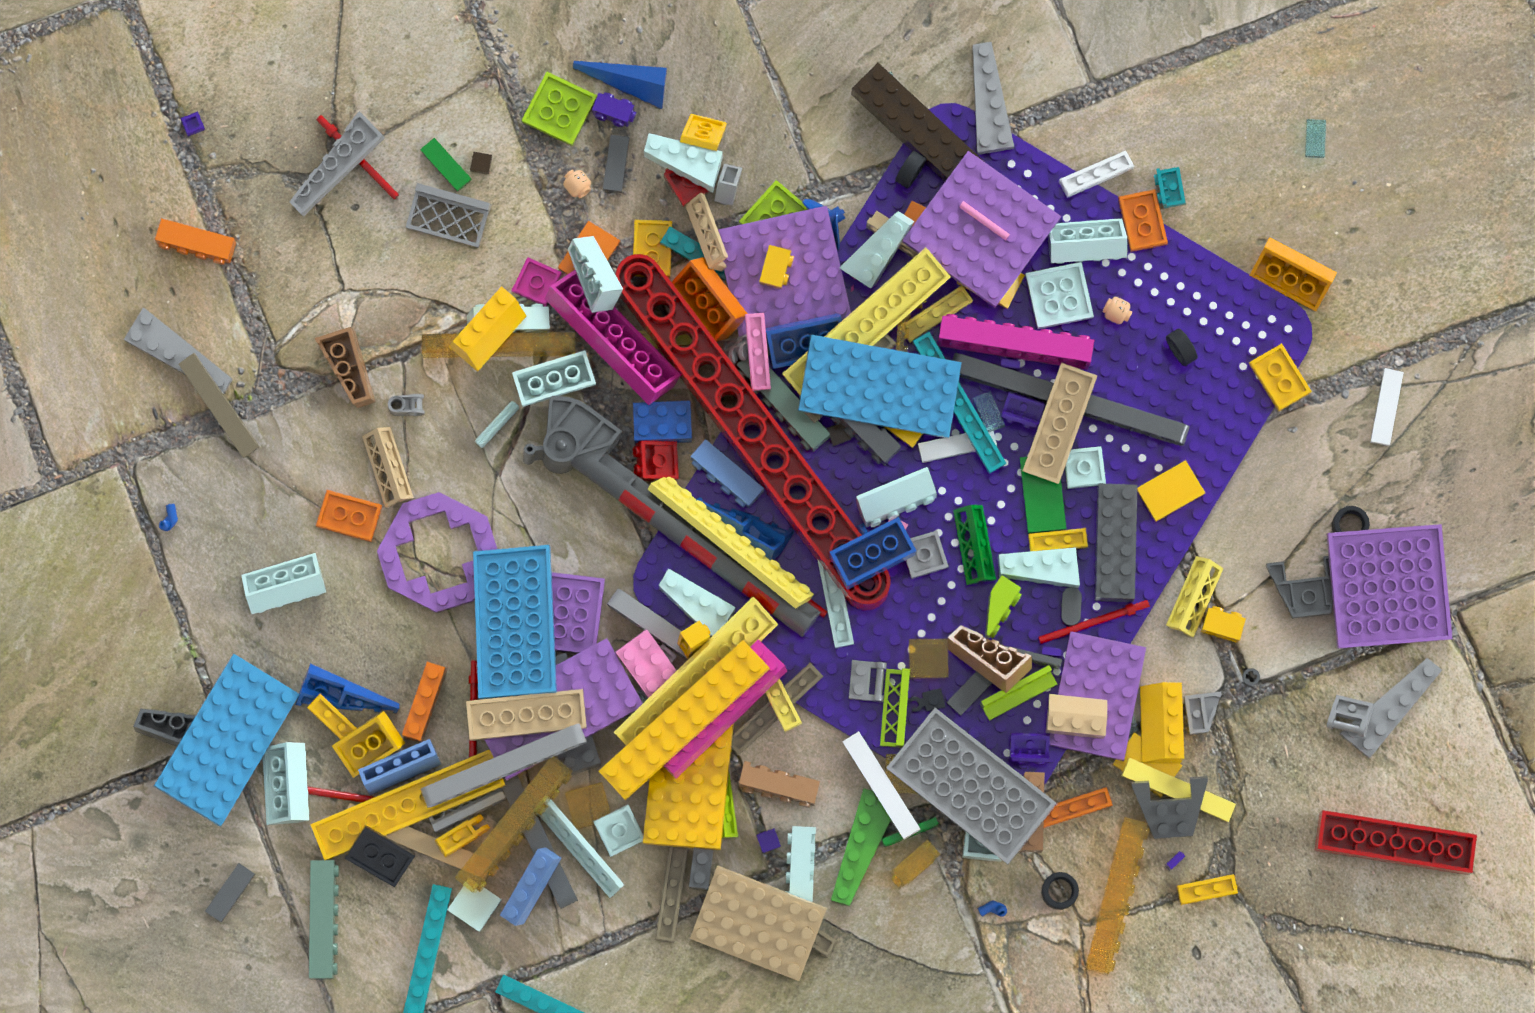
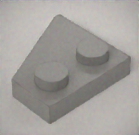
[1184,692,1222,735]

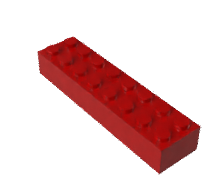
[1314,810,1477,875]

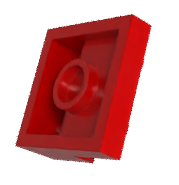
[664,168,716,207]
[633,441,679,482]

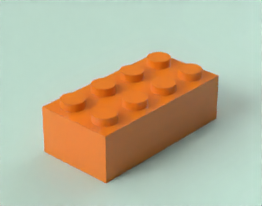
[672,257,748,342]

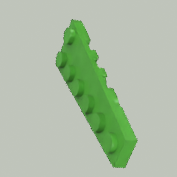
[831,788,891,906]

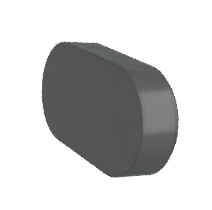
[1061,587,1082,626]

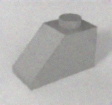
[714,164,742,205]

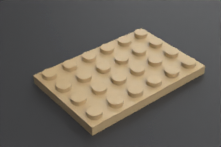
[690,866,827,981]

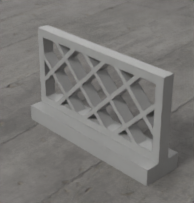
[406,183,492,248]
[429,788,507,834]

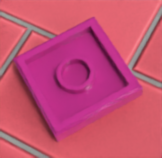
[511,257,562,307]

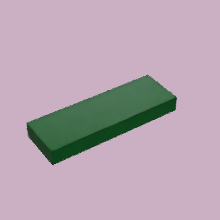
[420,138,472,192]
[881,817,938,848]

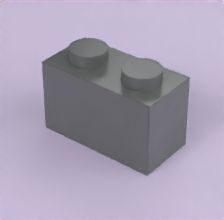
[689,848,713,891]

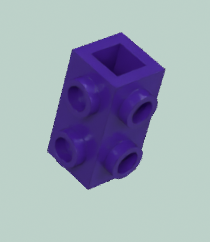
[592,92,637,127]

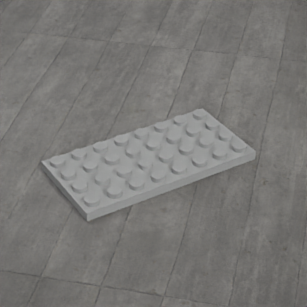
[886,708,1057,865]

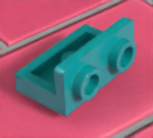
[1154,167,1186,209]

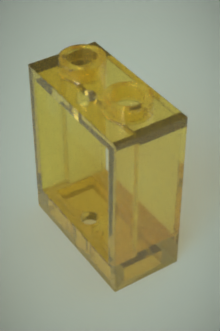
[891,839,940,888]

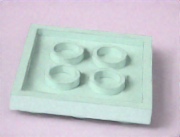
[1025,262,1094,329]

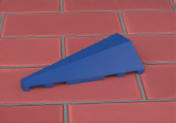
[573,61,667,109]
[696,497,794,560]
[296,663,400,713]

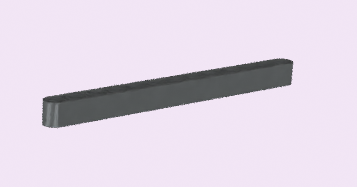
[952,353,1190,446]

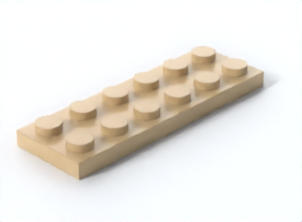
[1022,363,1097,484]
[466,689,587,741]

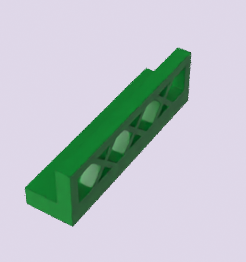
[953,505,996,585]

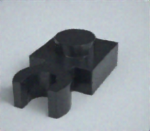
[910,688,946,712]

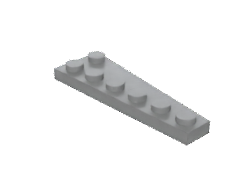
[972,42,1014,155]
[290,111,385,217]
[124,308,233,394]
[1339,658,1442,759]

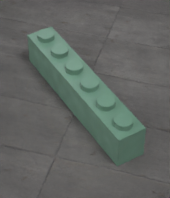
[737,357,830,453]
[309,860,339,980]

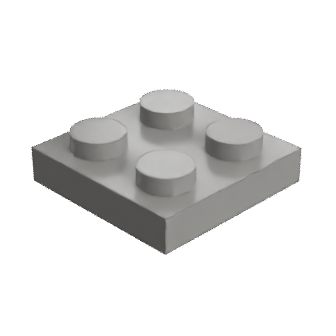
[906,531,948,579]

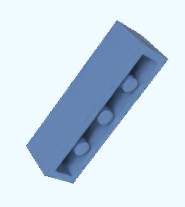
[691,439,764,509]
[358,739,441,795]
[500,848,561,926]

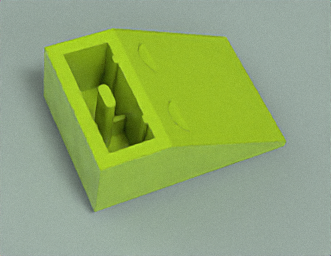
[985,575,1022,639]

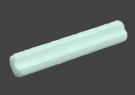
[475,401,519,448]

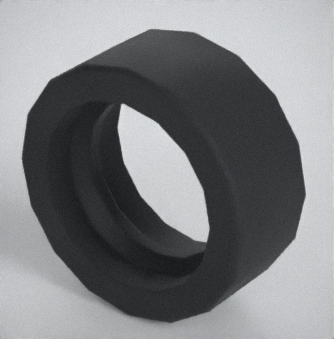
[895,151,927,189]
[1166,328,1198,366]
[1332,506,1370,533]
[1041,872,1079,910]

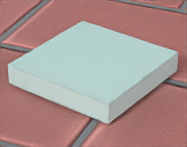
[1065,446,1106,489]
[593,804,643,857]
[447,878,502,932]

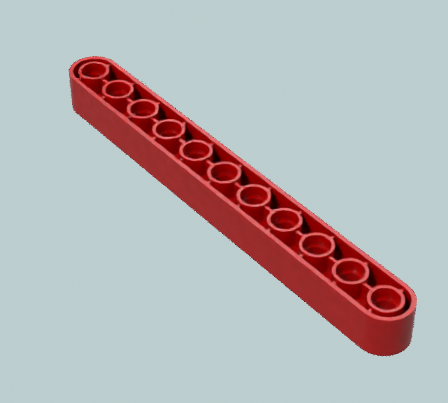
[616,254,890,610]

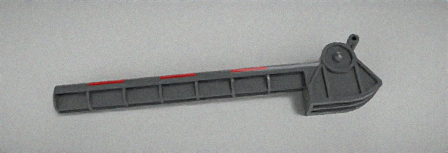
[523,396,821,637]

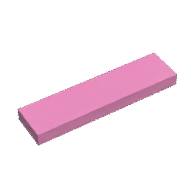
[745,313,771,391]

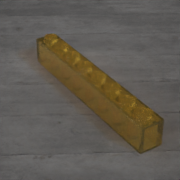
[422,332,576,358]
[455,756,573,893]
[1085,817,1150,975]

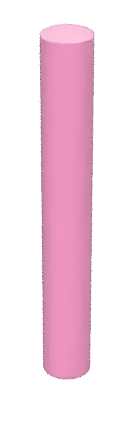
[959,201,1010,241]

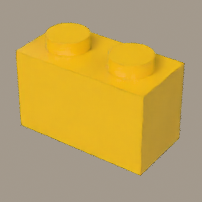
[759,245,794,289]
[1201,606,1246,643]
[677,620,710,659]

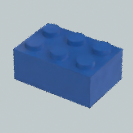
[633,401,692,445]

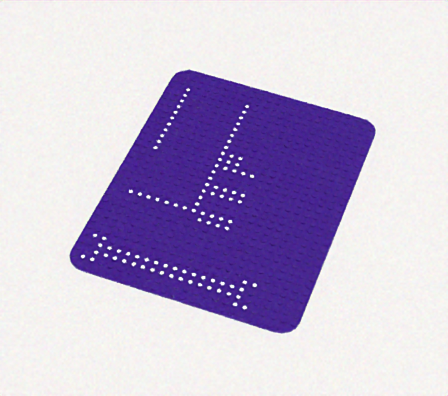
[633,103,1313,785]

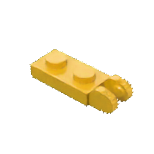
[435,815,490,858]

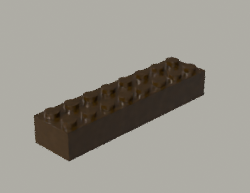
[851,63,986,182]

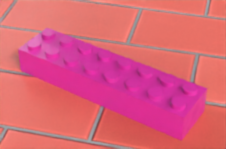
[545,270,681,405]
[937,314,1094,370]
[663,639,787,779]

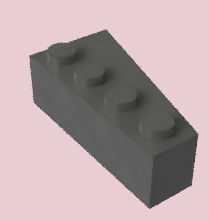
[830,417,901,466]
[133,709,196,747]

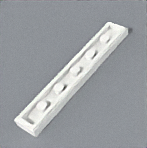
[842,732,920,840]

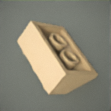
[1046,694,1107,739]

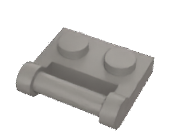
[849,660,887,702]
[1327,695,1374,737]

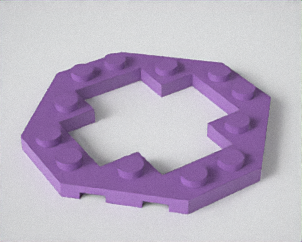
[377,492,497,613]

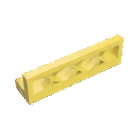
[1166,556,1223,638]

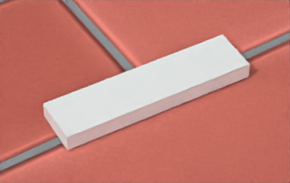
[1059,151,1134,198]
[1370,368,1404,446]
[918,427,997,463]

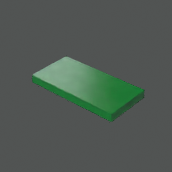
[1019,457,1066,534]

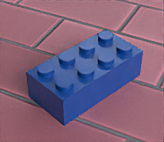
[765,313,842,369]
[829,517,917,590]

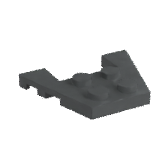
[1266,556,1333,619]
[1131,776,1208,839]

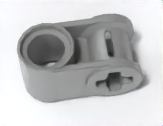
[388,394,425,416]

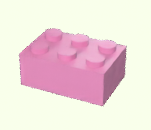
[615,630,677,699]

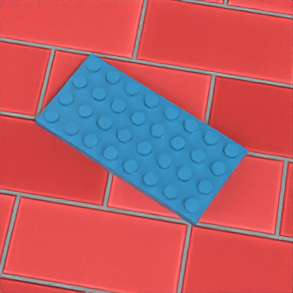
[798,335,962,438]
[473,545,557,700]
[153,654,299,827]

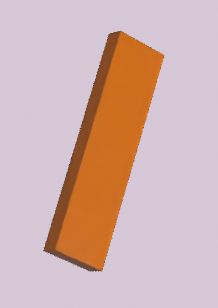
[1044,787,1113,828]

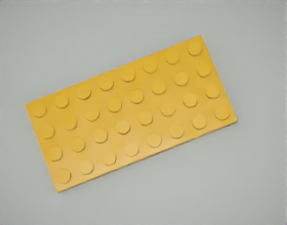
[643,723,734,850]

